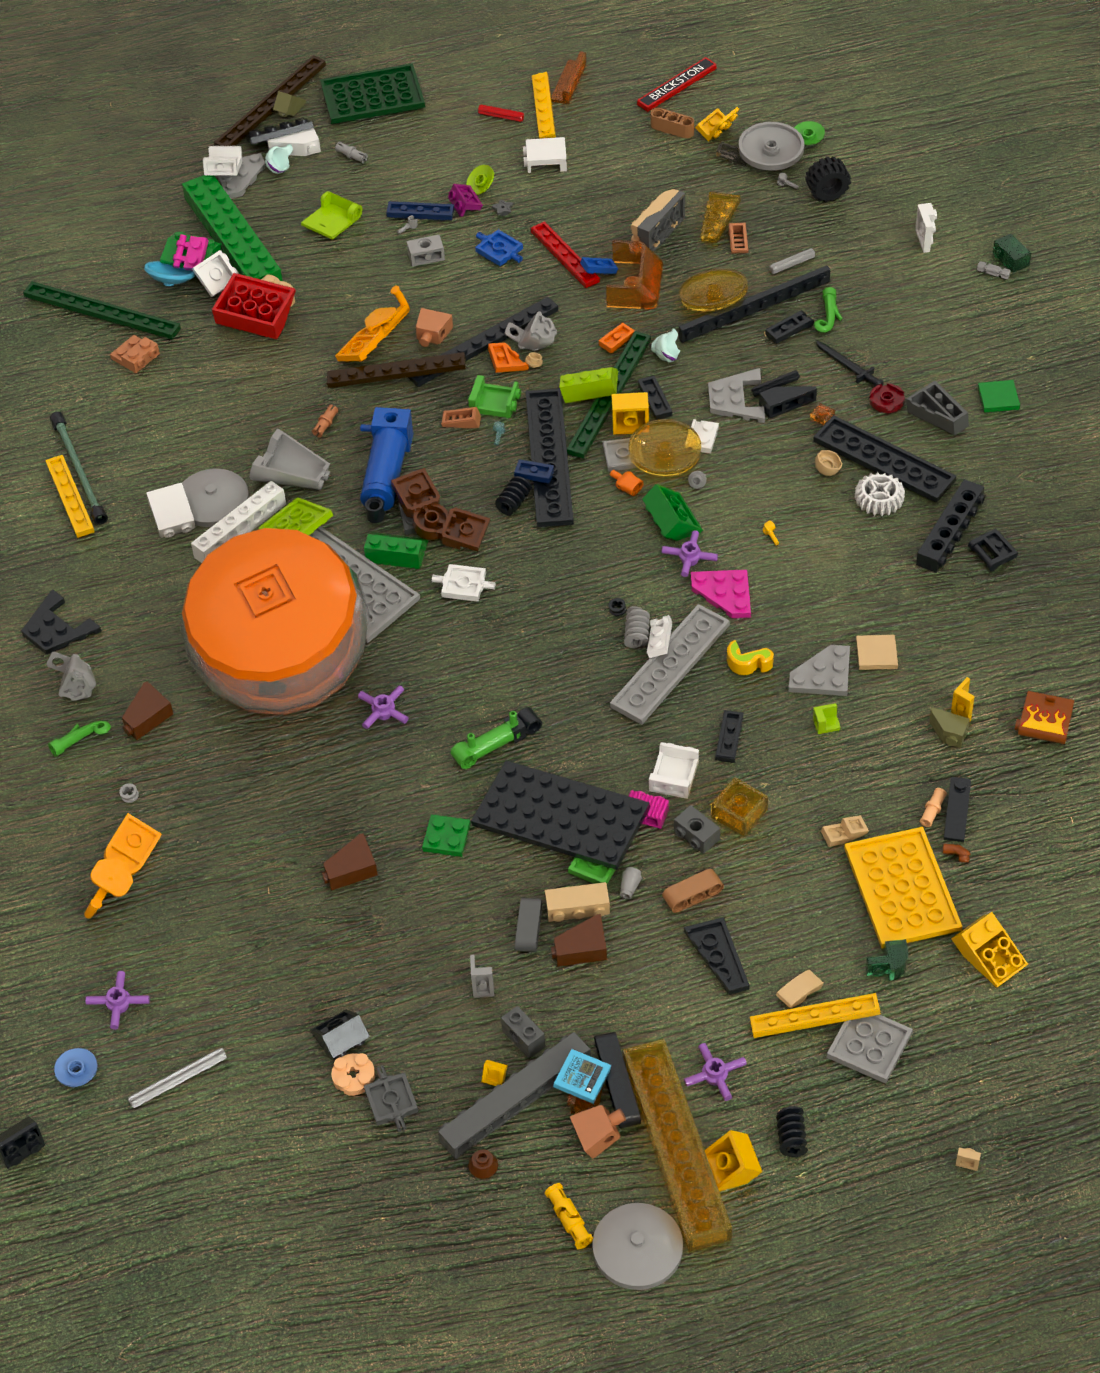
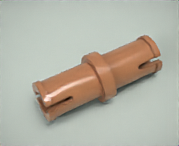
[312,404,339,438]

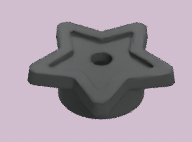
[492,199,513,216]

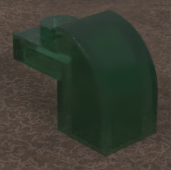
[866,939,908,981]

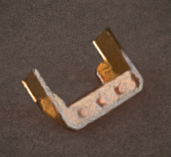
[606,240,663,309]

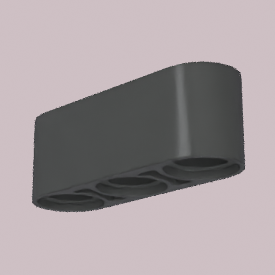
[515,897,542,952]

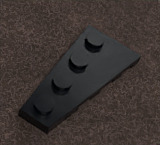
[684,917,750,995]

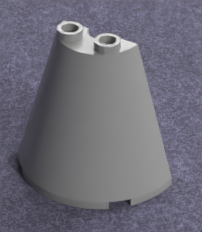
[249,429,330,490]

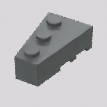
[906,381,969,435]

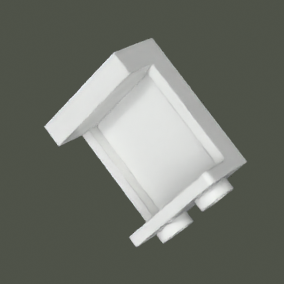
[523,137,567,173]
[203,146,242,175]
[146,483,195,538]
[649,742,699,799]

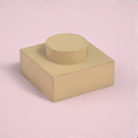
[955,1147,981,1171]

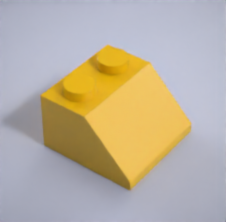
[700,1130,762,1192]

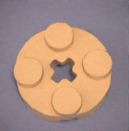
[331,1053,375,1096]

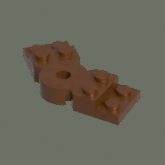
[391,468,490,552]

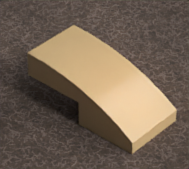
[821,815,869,847]
[776,970,824,1009]

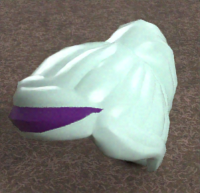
[265,144,293,174]
[651,328,680,363]

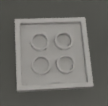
[827,1015,913,1084]

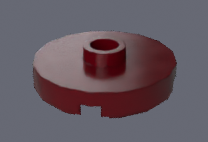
[869,384,905,413]

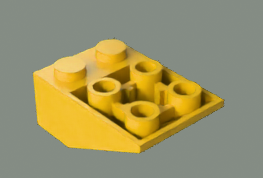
[951,912,1028,988]

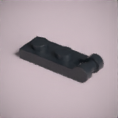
[765,310,814,344]

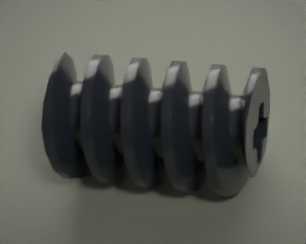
[495,476,532,516]
[776,1106,808,1157]

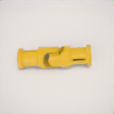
[544,1183,594,1249]

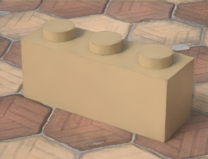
[545,882,610,922]

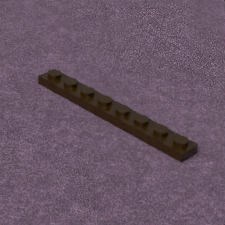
[327,352,466,388]

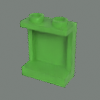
[468,375,521,418]

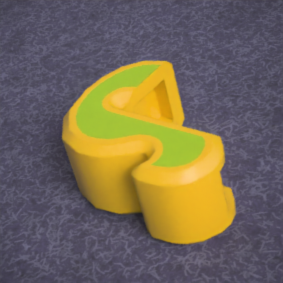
[727,640,774,675]

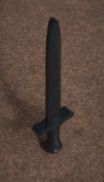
[816,341,884,387]

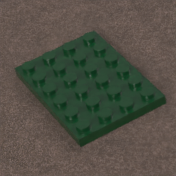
[320,63,425,124]

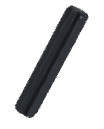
[751,370,800,397]

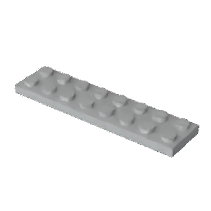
[610,604,730,725]

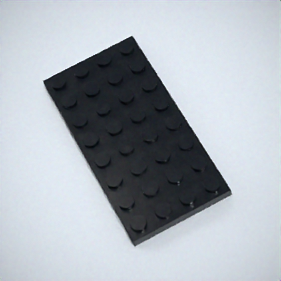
[471,760,650,870]

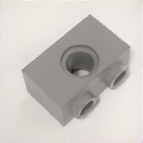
[407,235,445,267]

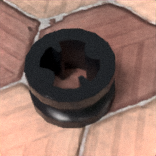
[609,598,626,616]

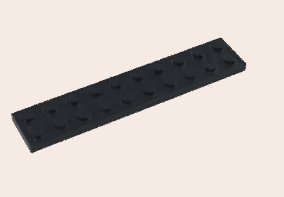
[526,388,574,527]

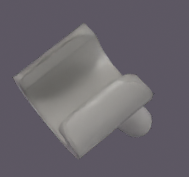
[777,173,799,190]
[397,215,418,234]

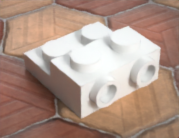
[915,203,937,253]
[192,250,239,297]

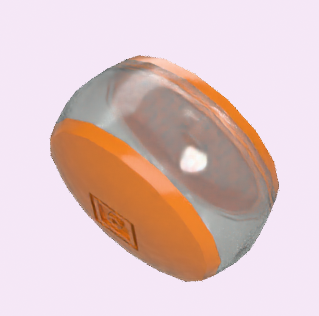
[180,528,369,715]

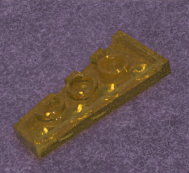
[701,192,741,243]

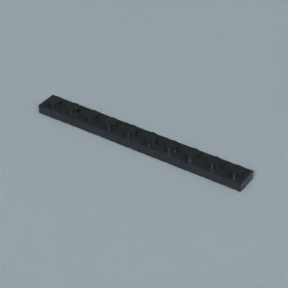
[679,265,831,343]
[408,297,558,387]

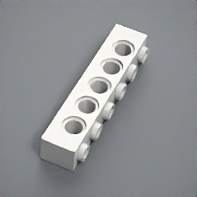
[191,481,286,563]

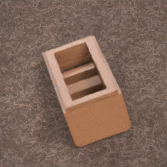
[728,223,748,254]
[441,407,481,428]

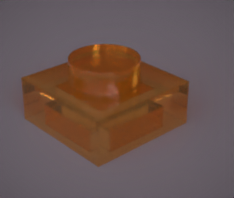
[810,403,835,425]

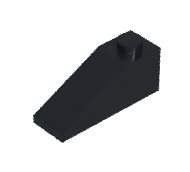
[759,386,817,419]
[944,777,971,842]

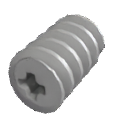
[624,606,650,648]

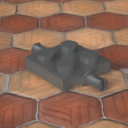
[364,1065,418,1132]

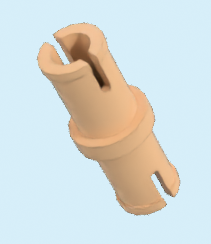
[919,788,947,827]

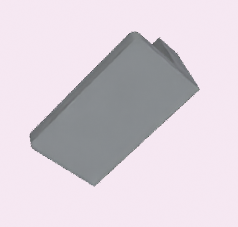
[470,954,495,998]

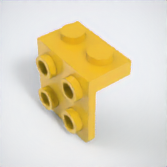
[695,107,740,142]

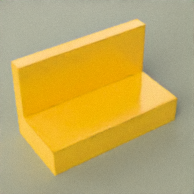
[951,677,975,721]

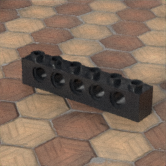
[916,479,986,573]

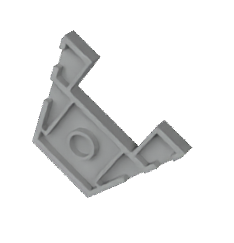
[708,368,765,423]

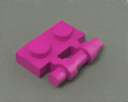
[173,234,209,271]

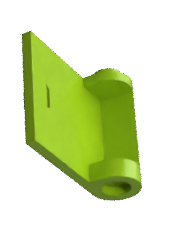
[301,191,363,240]

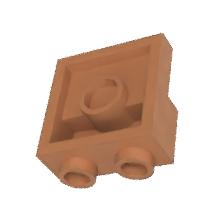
[110,335,160,373]

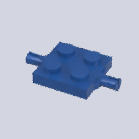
[475,230,523,267]

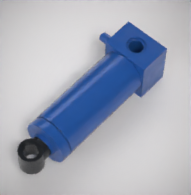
[360,407,413,523]

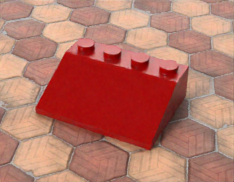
[212,273,296,339]

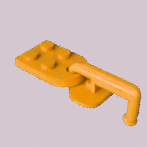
[335,285,410,362]
[84,813,162,919]

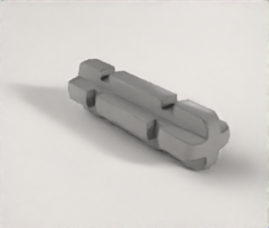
[977,261,1011,279]

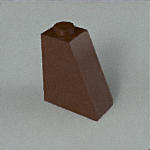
[122,681,173,740]
[321,833,378,891]
[551,914,607,967]

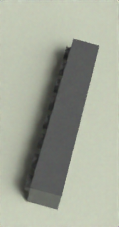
[438,1032,591,1160]

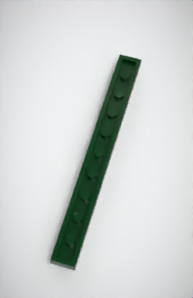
[23,281,181,340]
[567,331,651,459]

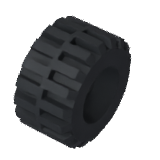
[805,156,851,202]

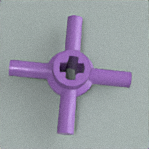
[662,531,718,577]
[358,685,409,729]
[86,971,150,1030]
[683,1043,747,1101]

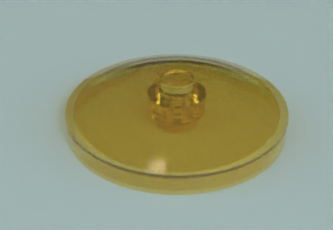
[679,269,748,312]
[629,419,701,477]

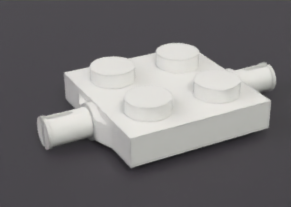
[432,564,496,602]

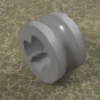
[119,783,139,803]

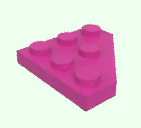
[691,570,751,618]

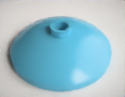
[144,261,195,286]

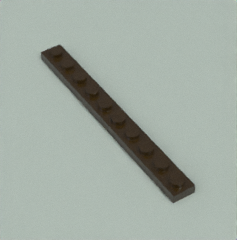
[214,55,326,146]

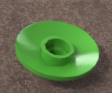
[794,121,825,145]

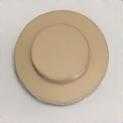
[525,352,543,368]

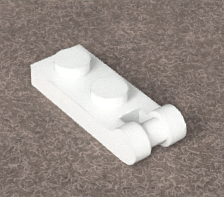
[647,615,672,658]

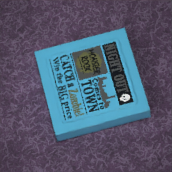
[553,1049,611,1104]

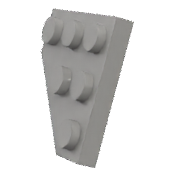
[217,153,266,199]
[789,645,850,696]

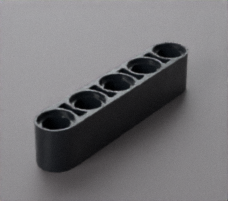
[594,1031,641,1129]

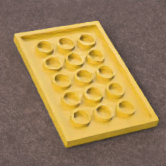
[844,827,962,949]

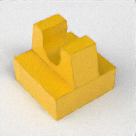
[481,1060,508,1086]

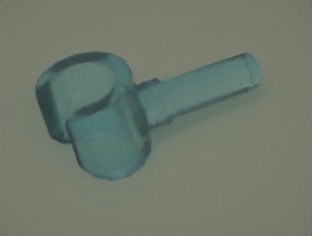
[493,421,505,445]

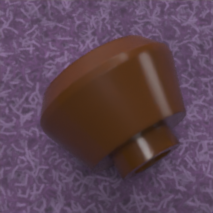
[468,1149,498,1179]

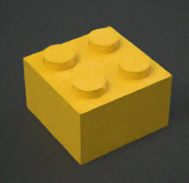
[612,392,649,435]

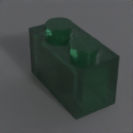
[993,233,1031,273]

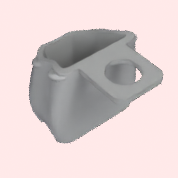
[504,312,557,351]
[47,652,96,701]

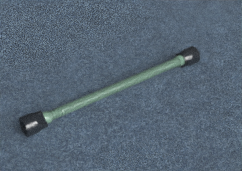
[50,412,108,525]

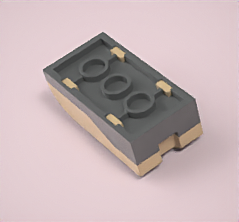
[631,189,685,257]

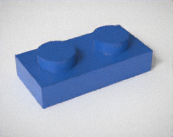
[580,257,618,275]

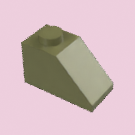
[273,91,306,117]
[929,707,970,748]

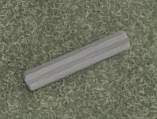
[769,248,815,274]

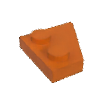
[488,343,529,373]

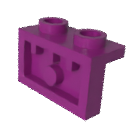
[448,184,483,217]

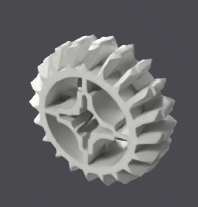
[855,472,905,516]

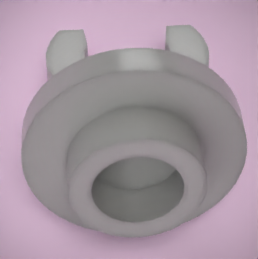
[688,471,707,489]

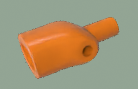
[610,470,644,496]

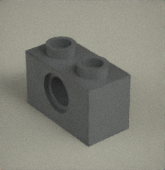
[674,805,720,854]
[501,1006,546,1059]

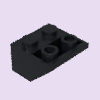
[0,1116,45,1169]

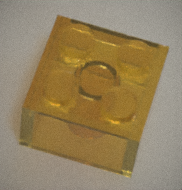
[711,777,768,837]

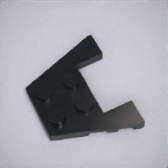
[21,590,101,655]

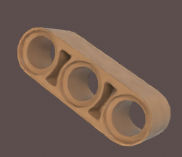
[650,108,694,138]
[662,869,724,913]

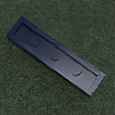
[386,201,454,220]

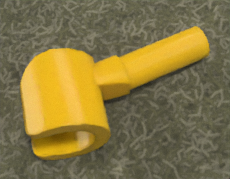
[763,520,779,545]

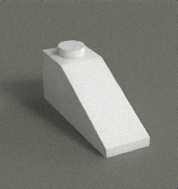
[267,128,321,156]

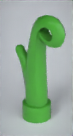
[814,287,842,333]
[48,721,111,757]

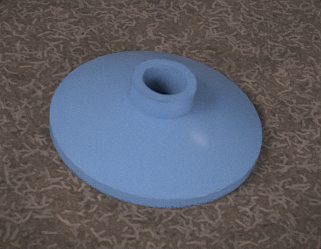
[54,1048,98,1087]

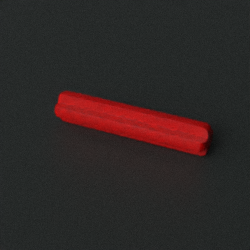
[478,104,524,122]

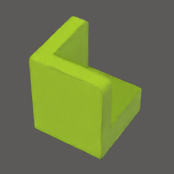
[813,703,841,734]

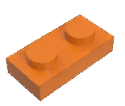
[599,323,635,353]

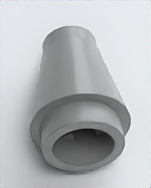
[620,867,642,899]

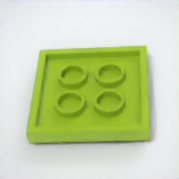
[258,497,333,535]

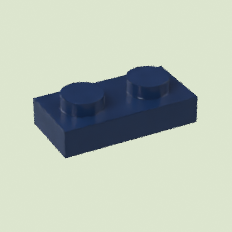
[514,459,554,483]

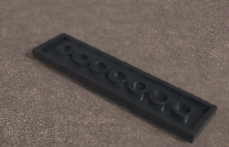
[813,415,957,503]

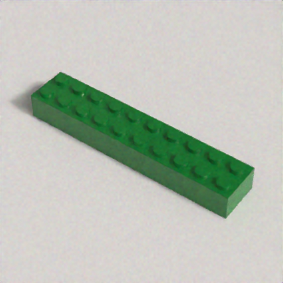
[182,175,283,281]

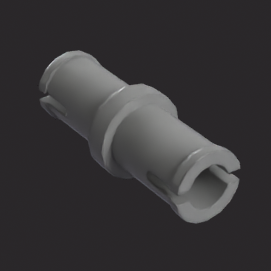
[335,141,368,163]

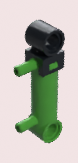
[451,707,542,769]

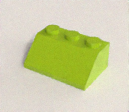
[559,367,618,403]

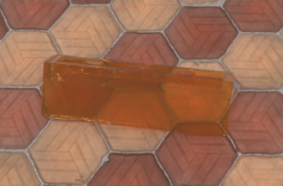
[551,51,586,105]

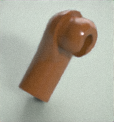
[943,844,971,863]

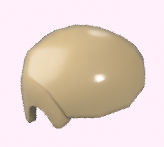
[815,450,843,476]

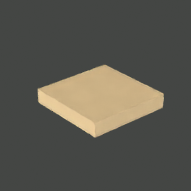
[856,635,898,670]

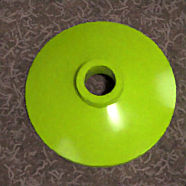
[466,165,494,195]

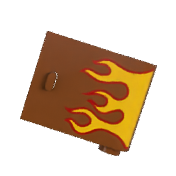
[1015,691,1075,744]

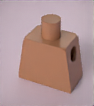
[416,308,453,347]
[570,1105,626,1159]

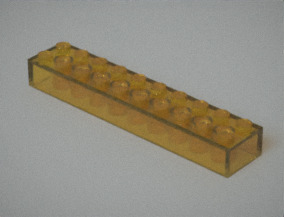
[623,1039,732,1252]

